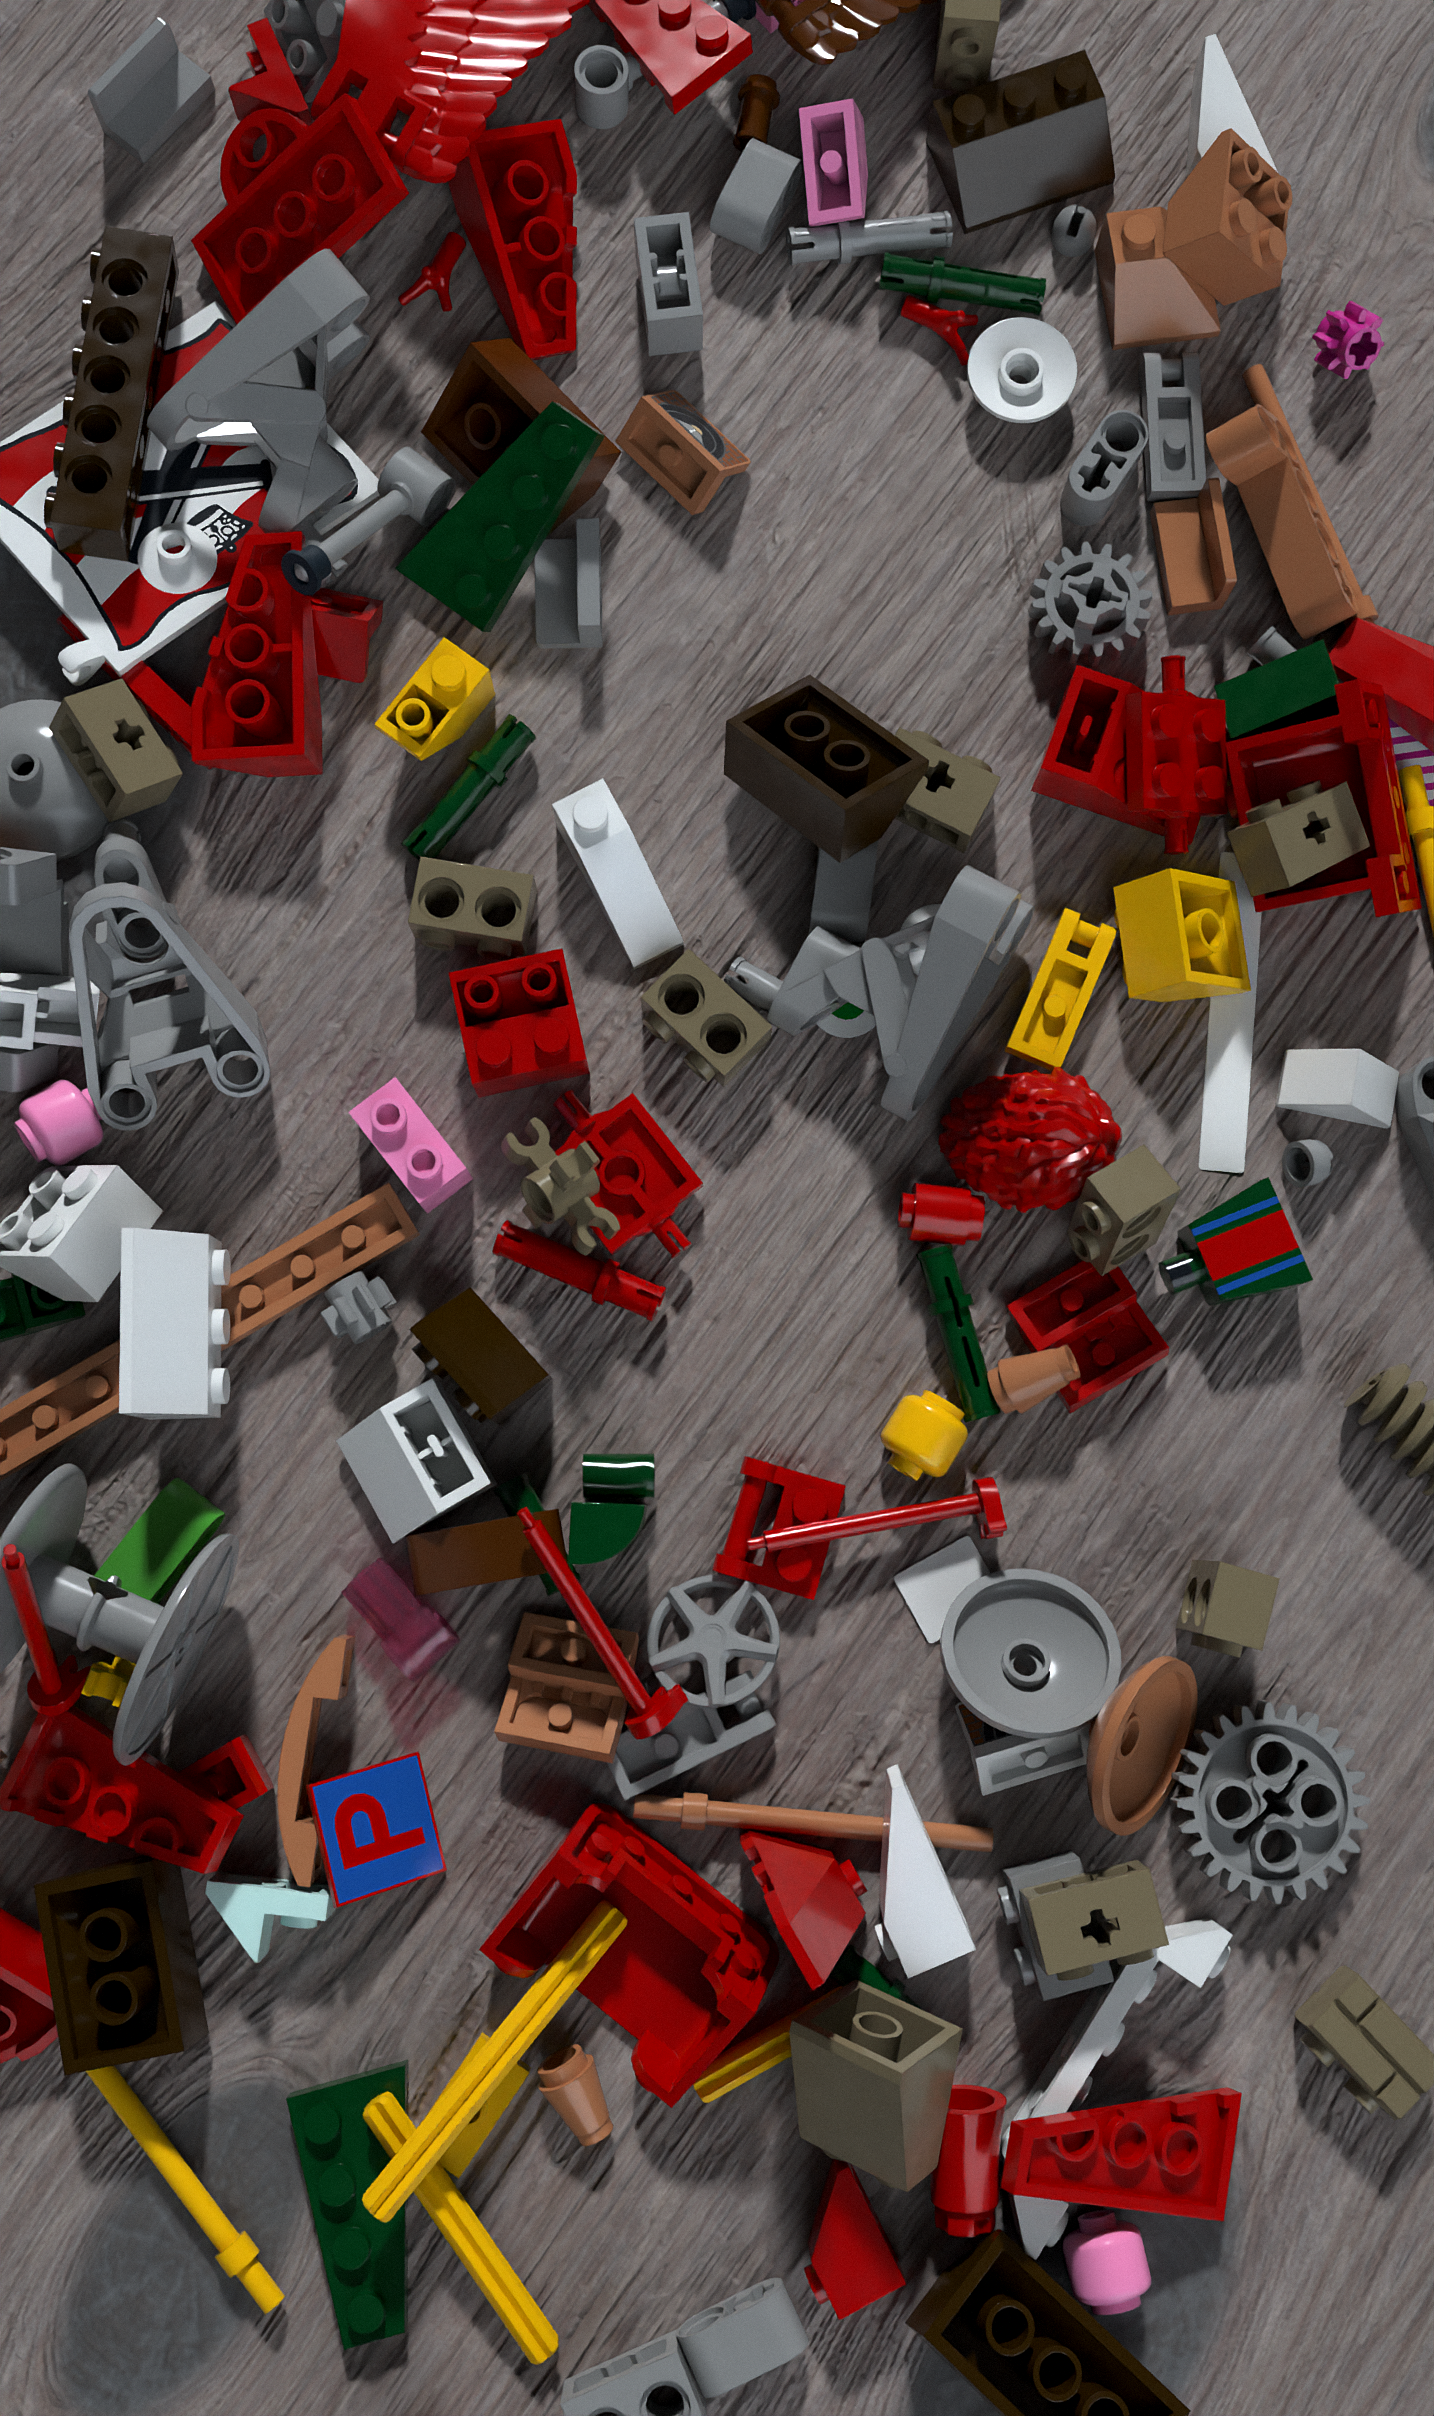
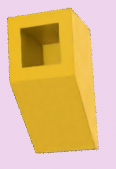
[374,637,495,761]

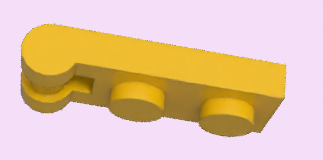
[1004,907,1118,1071]

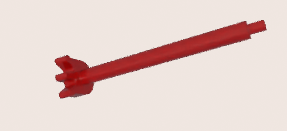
[746,1477,1007,1552]
[517,1507,688,1740]
[1,1544,91,1716]

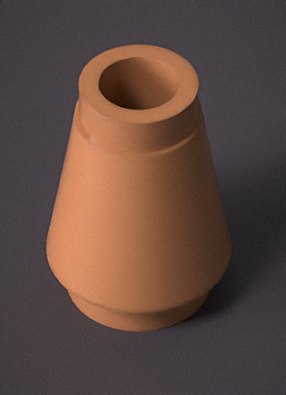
[987,1345,1080,1414]
[537,2044,614,2146]

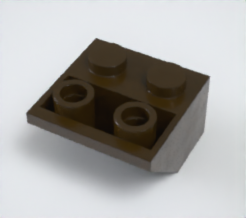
[409,1287,553,1425]

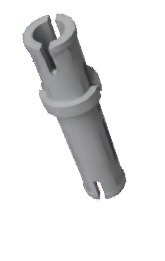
[786,210,953,266]

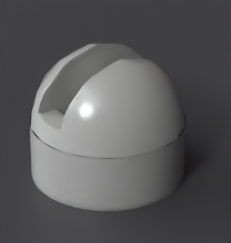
[1051,204,1096,257]
[1282,1139,1333,1187]

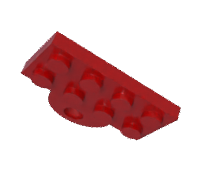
[191,93,409,324]

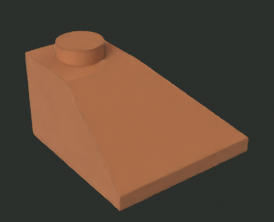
[1094,206,1221,350]

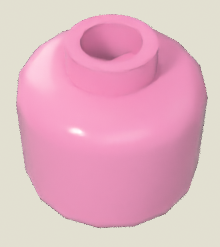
[14,1080,103,1166]
[1063,2210,1151,2315]

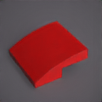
[1006,1261,1169,1414]

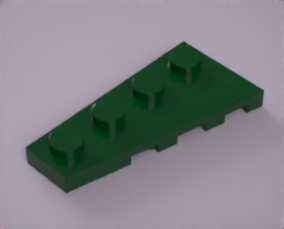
[395,401,605,632]
[286,2060,408,2350]

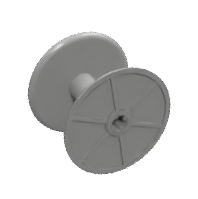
[0,1463,239,1766]

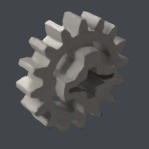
[1028,541,1153,667]

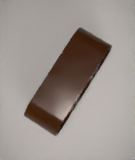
[406,1509,567,1596]

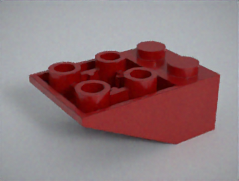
[1031,665,1201,845]

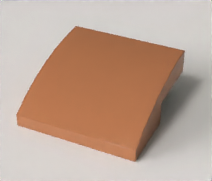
[494,1612,639,1763]

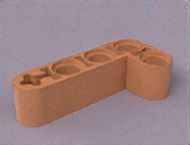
[1206,404,1359,640]

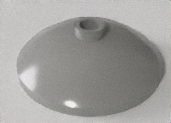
[0,699,109,862]
[940,1569,1122,1739]

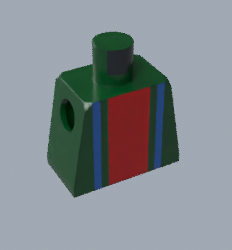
[1158,1177,1313,1306]

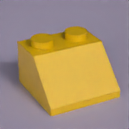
[1113,868,1251,1002]

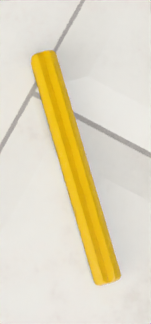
[363,2091,559,2365]

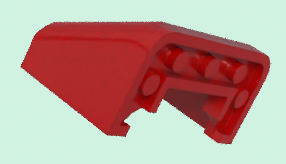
[479,1803,779,2108]

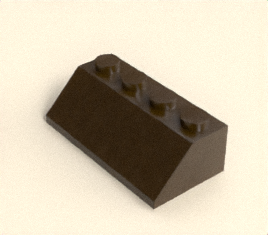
[905,2229,1191,2416]

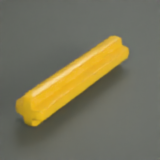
[693,1986,842,2103]

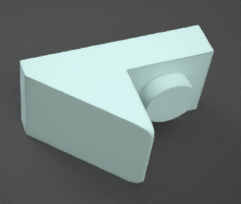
[205,1871,336,1963]

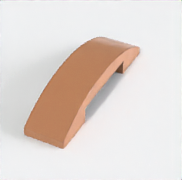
[277,1635,356,1887]

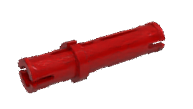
[492,1220,667,1322]

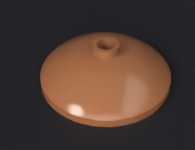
[1086,1656,1198,1836]

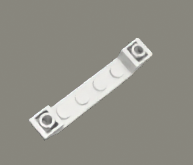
[1000,1917,1233,2260]

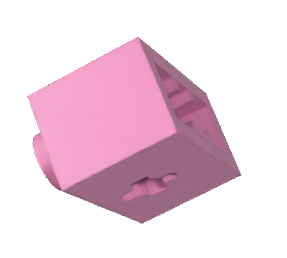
[348,1077,473,1214]

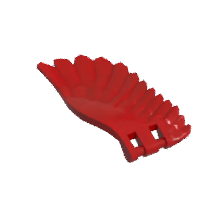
[311,0,590,184]

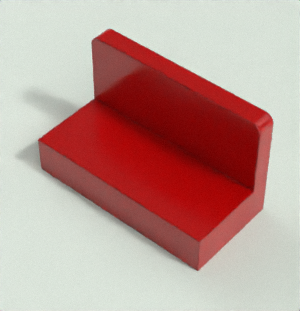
[310,588,383,683]

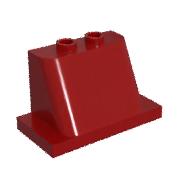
[1225,679,1422,918]

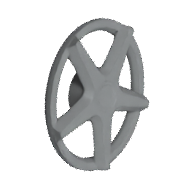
[647,1575,780,1707]

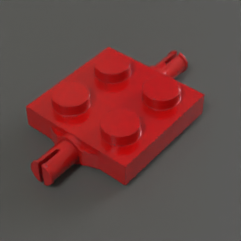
[1125,655,1227,855]
[553,1090,703,1259]

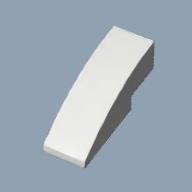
[0,973,100,1050]

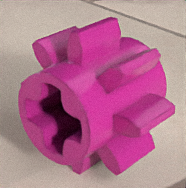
[1312,301,1384,379]

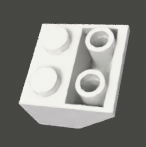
[0,1165,163,1302]
[336,1378,497,1544]

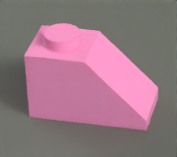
[799,98,868,227]

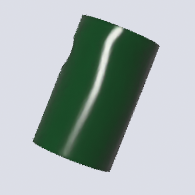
[583,1454,655,1498]

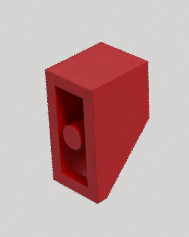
[804,2159,906,2320]

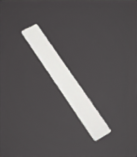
[1199,852,1262,1173]

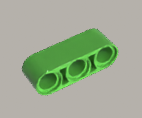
[94,1477,225,1604]

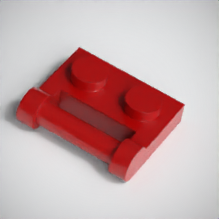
[712,1456,846,1600]

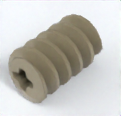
[1344,1363,1434,1496]

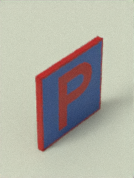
[306,1751,447,1908]

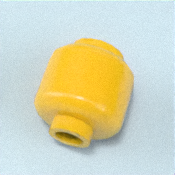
[880,1390,968,1481]

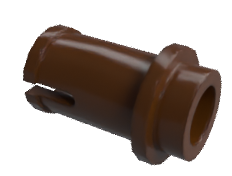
[733,74,780,152]

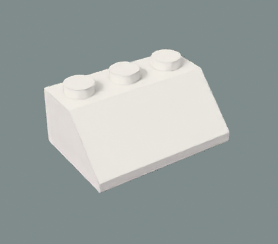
[119,1228,231,1420]

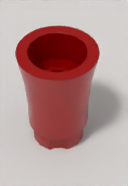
[930,2085,1007,2237]

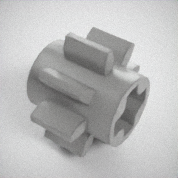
[320,1271,397,1344]

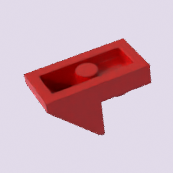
[228,17,312,126]
[178,1734,274,1810]

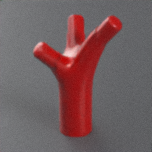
[398,232,466,312]
[901,295,978,366]

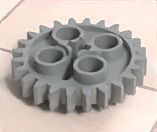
[1170,1700,1370,1904]

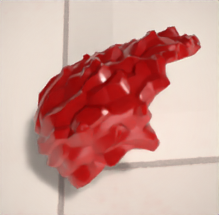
[938,1067,1122,1213]

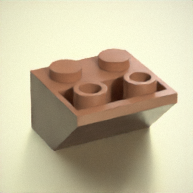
[1162,128,1292,306]

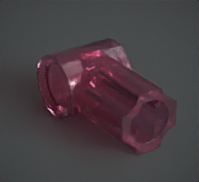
[341,1557,460,1682]

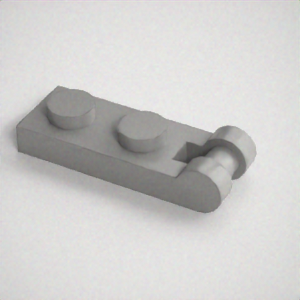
[1138,352,1206,501]
[607,1670,776,1801]

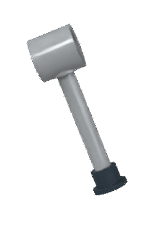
[574,0,756,129]
[281,446,456,596]

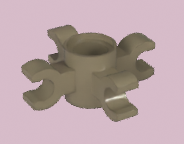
[501,1117,620,1256]

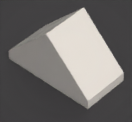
[1275,1049,1399,1129]

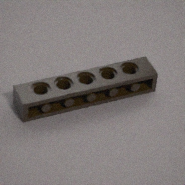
[44,226,179,562]

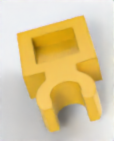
[81,1655,136,1708]

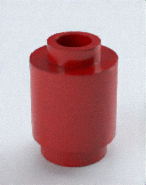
[898,1183,985,1246]

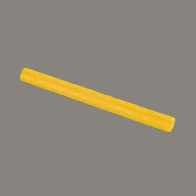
[362,1900,628,2223]

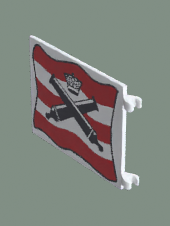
[0,301,380,686]

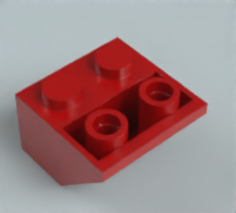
[448,948,590,1098]

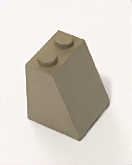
[789,1979,963,2192]

